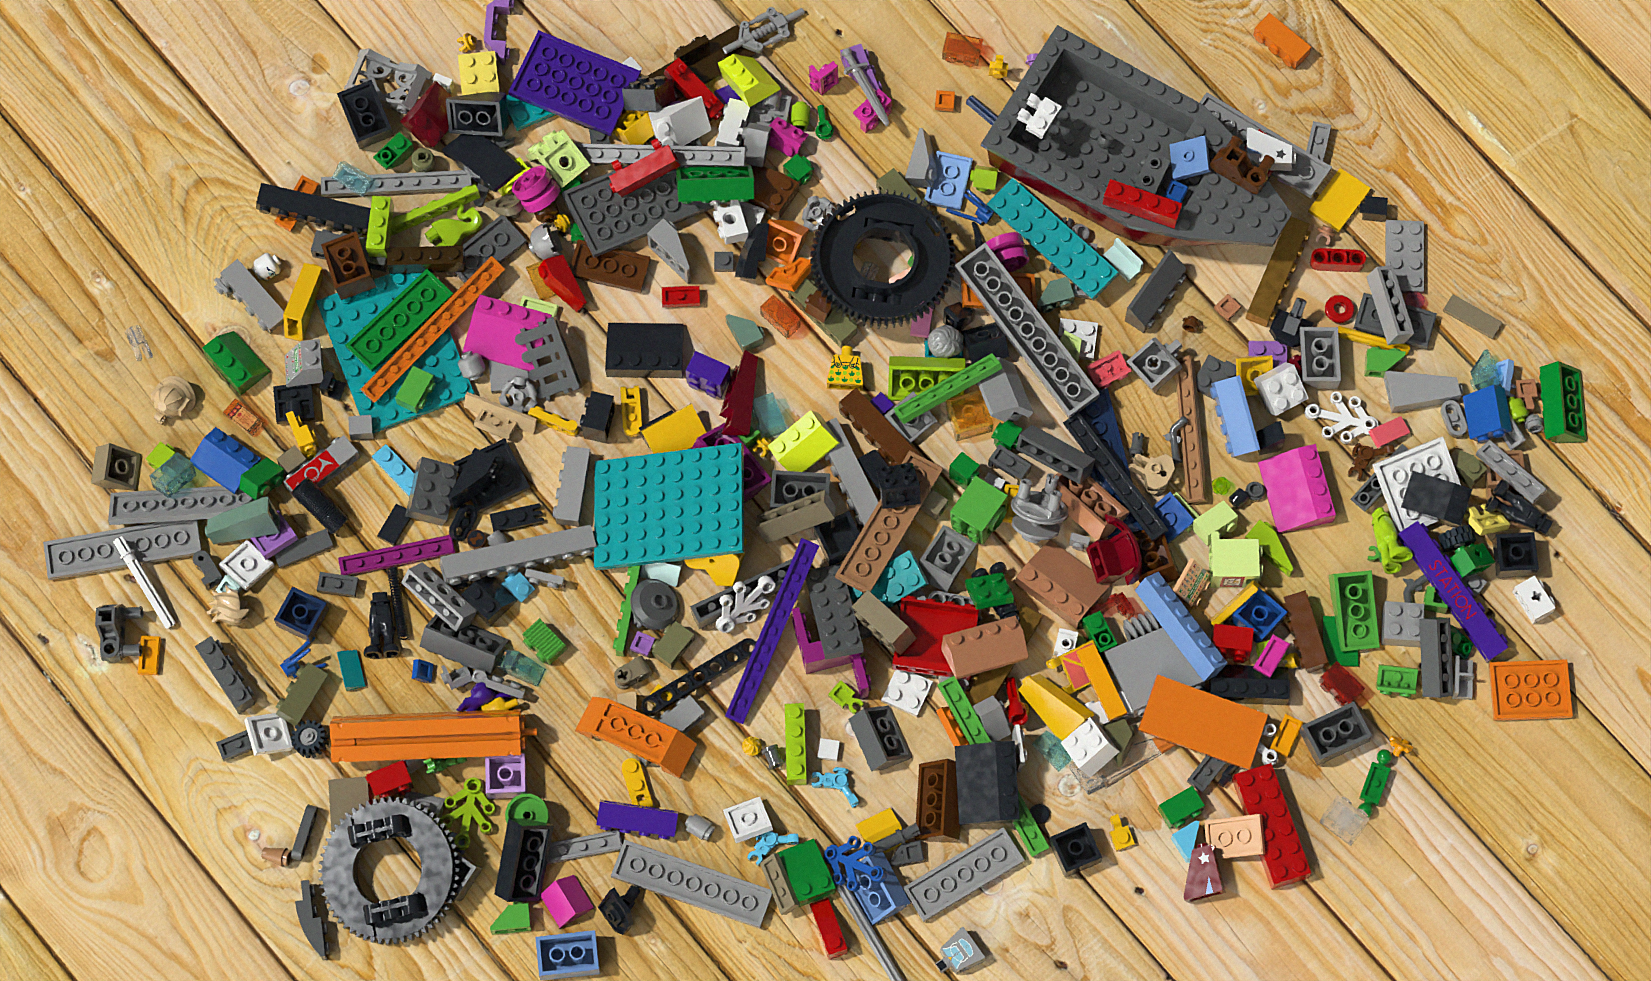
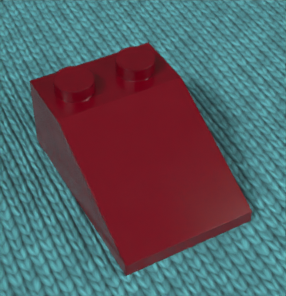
[400,81,452,147]

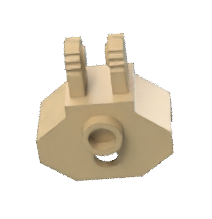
[1128,454,1175,495]

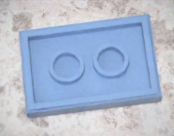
[925,151,973,211]

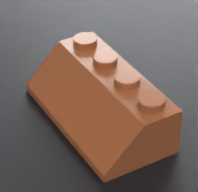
[1054,473,1129,541]
[941,616,1029,680]

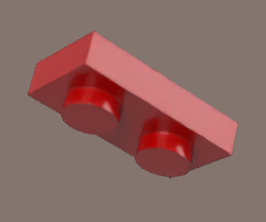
[662,286,700,308]

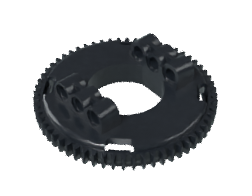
[810,189,956,329]

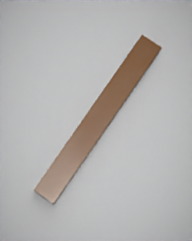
[1175,355,1207,505]

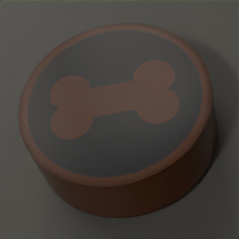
[467,530,486,550]

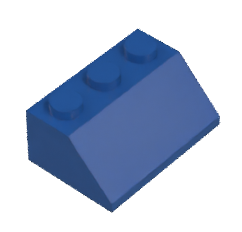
[189,427,261,494]

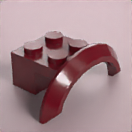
[1086,514,1142,586]

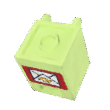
[1209,531,1263,588]

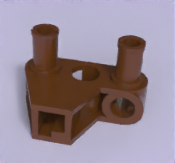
[1210,136,1275,194]

